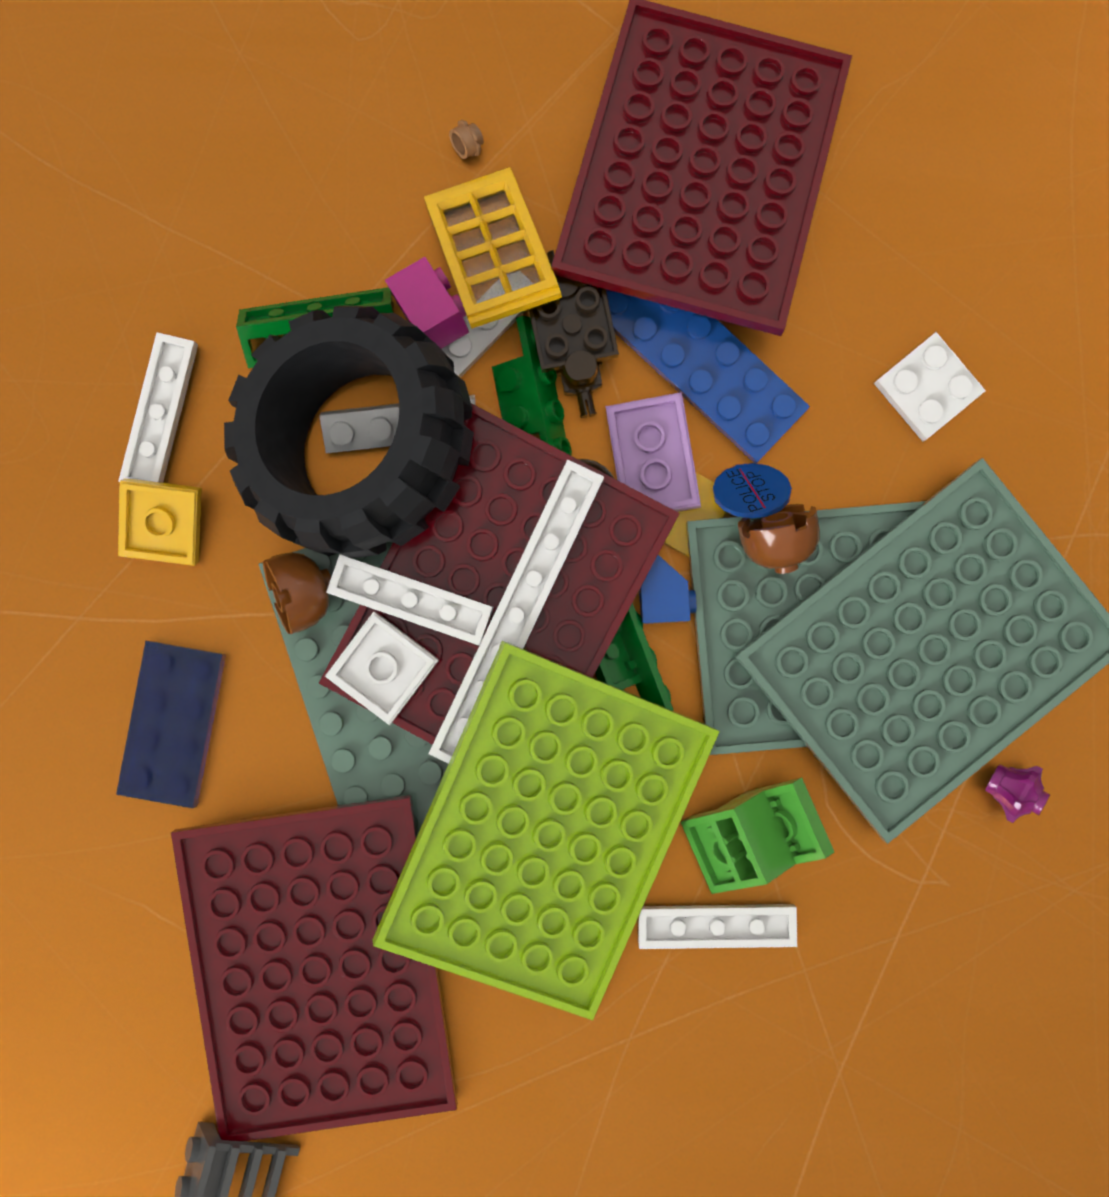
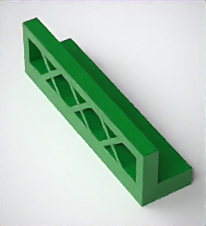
[236,287,394,368]

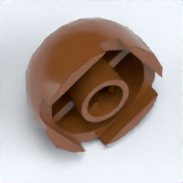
[738,504,820,574]
[263,552,331,634]

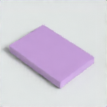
[605,392,701,512]

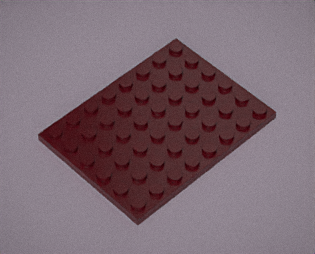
[551,0,852,336]
[319,403,680,745]
[171,795,458,1141]

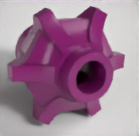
[985,764,1050,823]

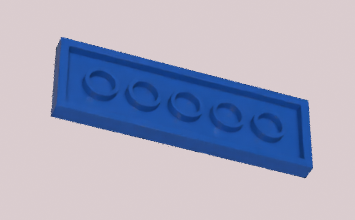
[605,289,810,464]

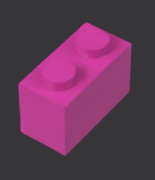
[385,257,469,349]

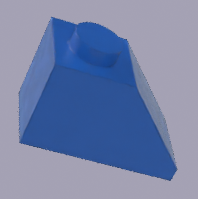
[639,555,697,624]

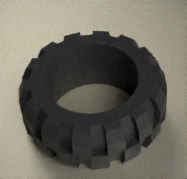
[224,305,474,559]

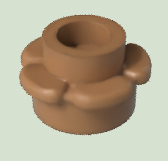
[449,120,484,159]

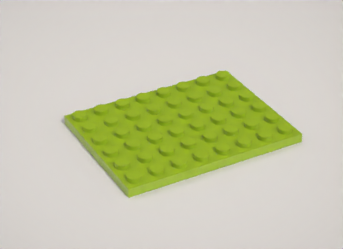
[372,640,720,1020]

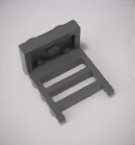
[175,1122,300,1197]

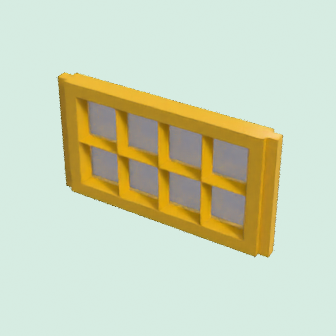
[424,167,562,329]

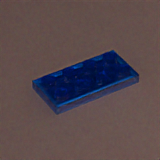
[116,641,226,808]

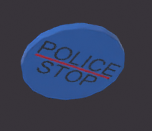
[713,463,792,519]

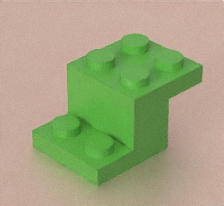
[681,777,834,894]

